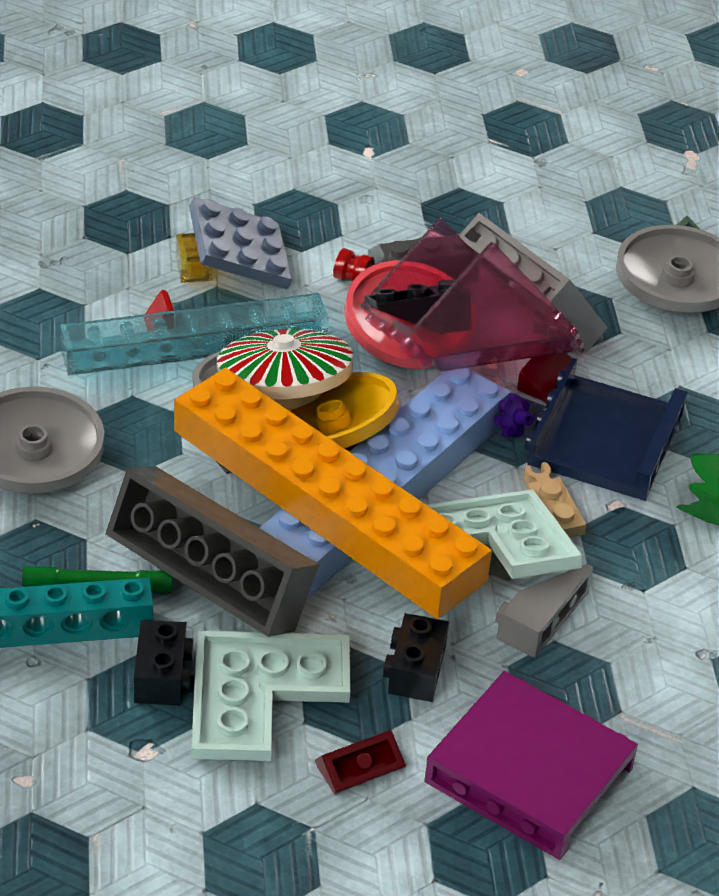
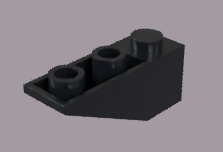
[364,280,470,334]

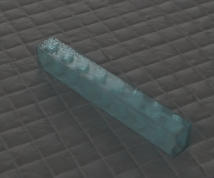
[60,293,329,376]

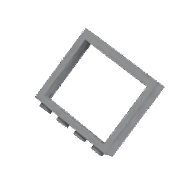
[458,213,608,352]

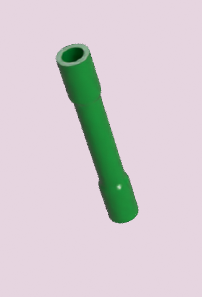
[22,566,173,593]

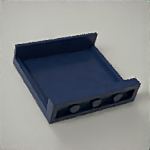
[524,358,688,501]

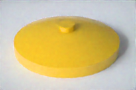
[289,372,400,448]

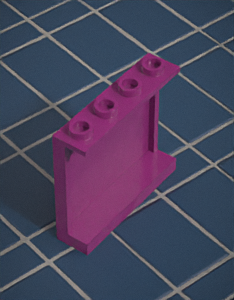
[424,671,638,860]

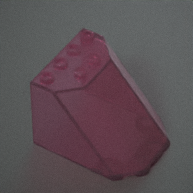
[360,217,585,371]

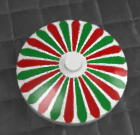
[217,329,353,400]

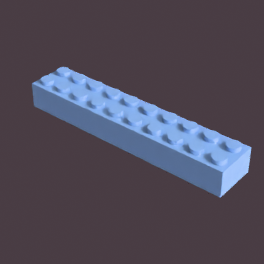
[259,362,511,599]

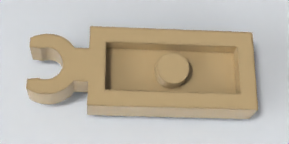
[523,462,586,538]

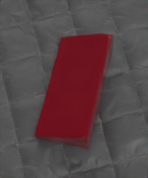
[517,338,577,402]
[315,730,406,794]

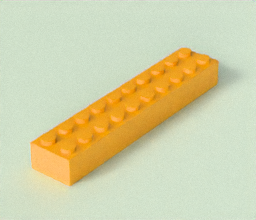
[174,367,492,620]

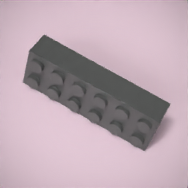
[105,466,319,637]

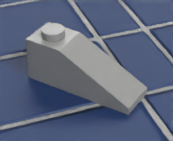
[495,564,593,658]

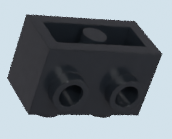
[383,613,449,702]
[134,620,193,706]

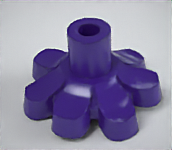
[494,393,534,438]

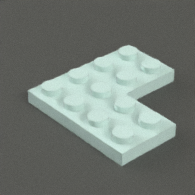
[427,489,582,579]
[191,630,350,761]

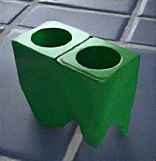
[676,453,719,526]

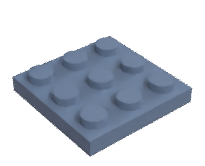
[189,197,293,289]

